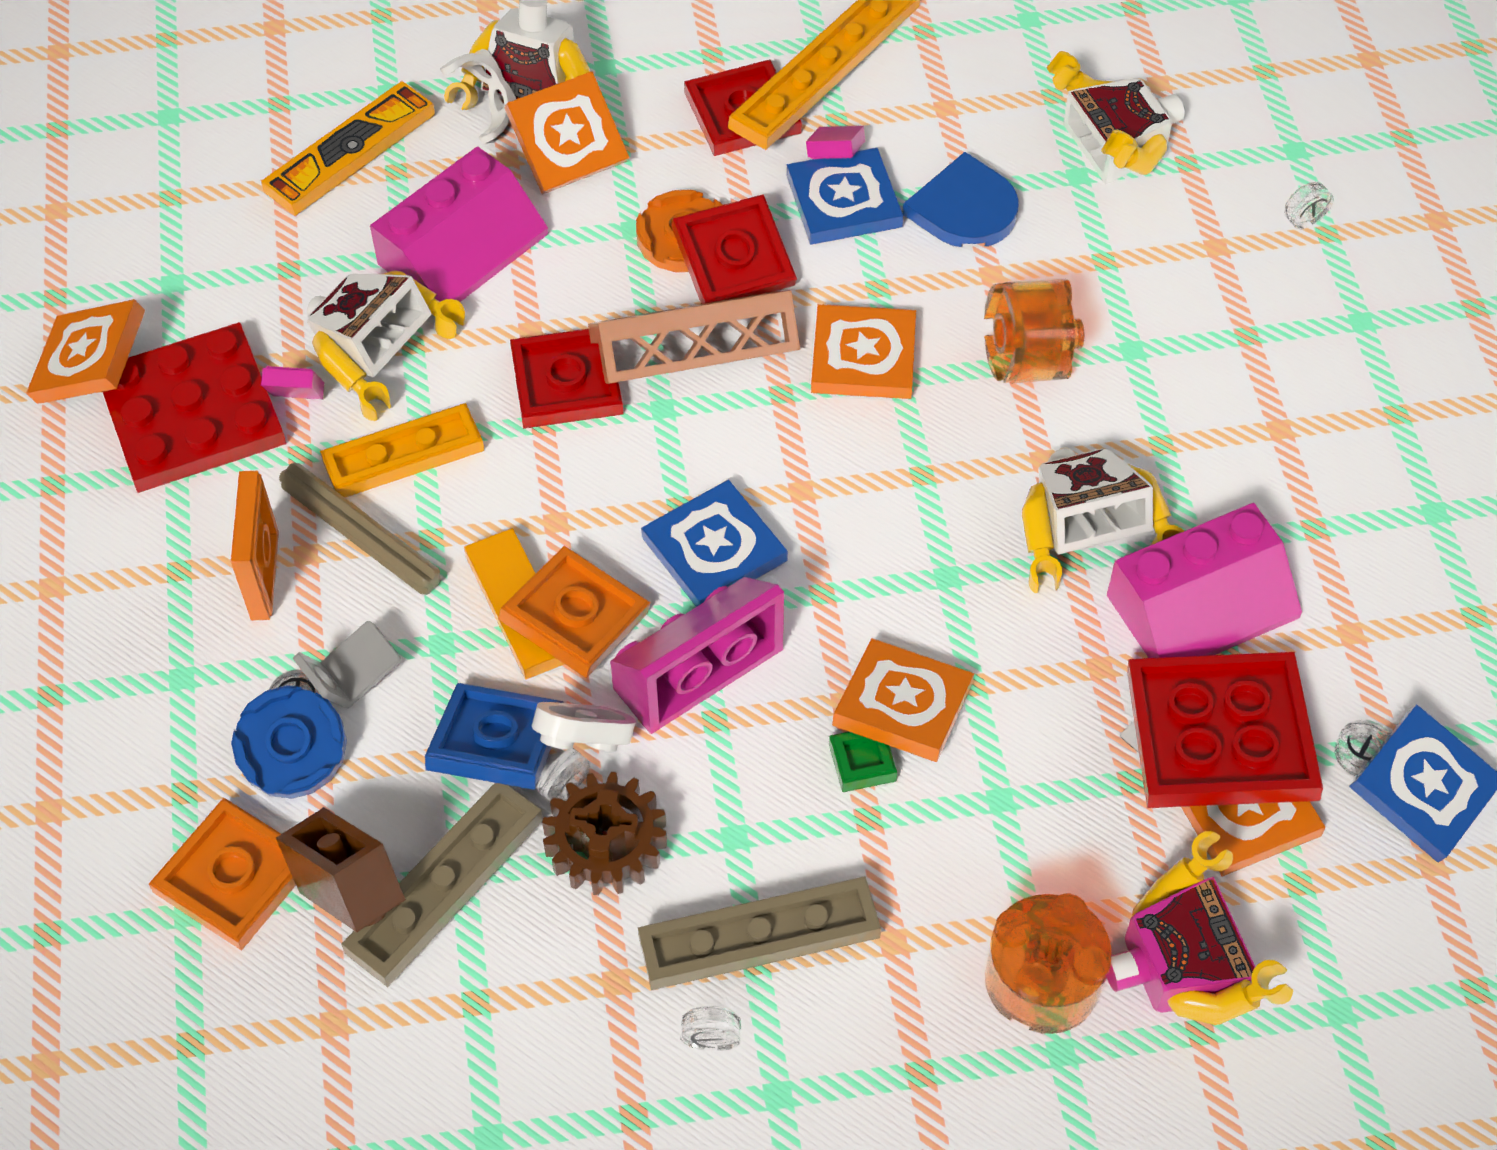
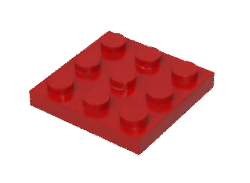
[102,322,287,493]
[1127,652,1323,808]

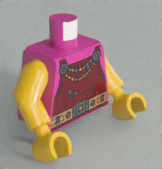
[1103,831,1293,1025]

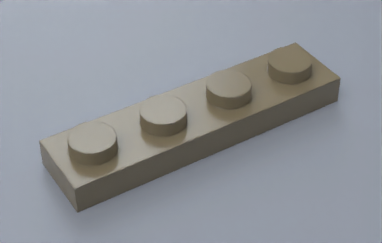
[341,783,543,987]
[638,876,881,990]

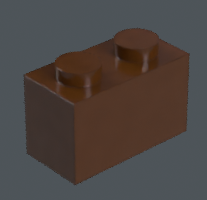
[276,807,405,932]

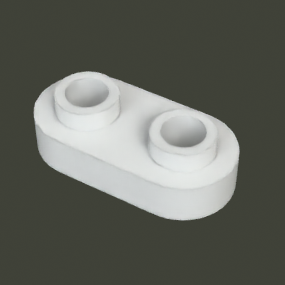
[532,702,636,752]

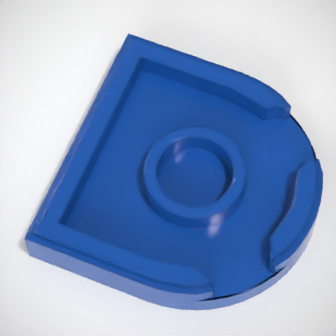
[902,152,1019,247]

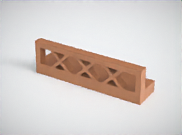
[588,290,800,384]

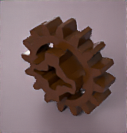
[542,772,667,896]

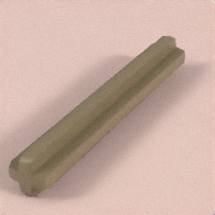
[279,463,442,595]

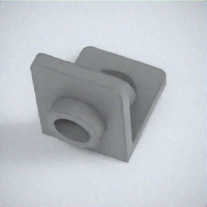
[293,621,401,709]

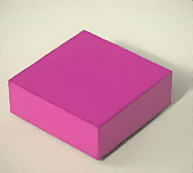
[806,126,865,159]
[261,366,325,400]

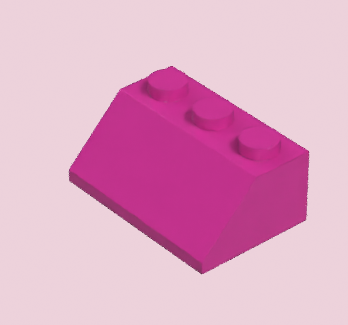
[370,146,549,302]
[1106,502,1302,658]
[610,577,784,734]

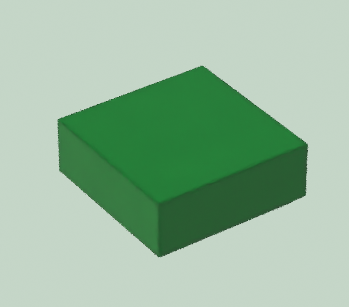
[829,732,897,793]

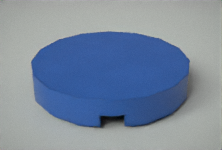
[231,685,347,799]

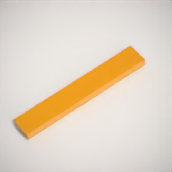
[728,0,921,150]

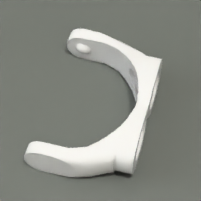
[440,49,516,144]

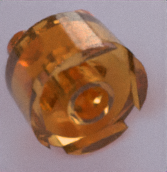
[984,279,1085,383]
[984,893,1112,1034]

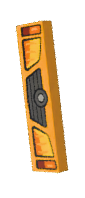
[261,81,435,216]

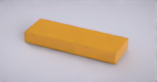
[320,403,484,498]
[464,528,564,680]

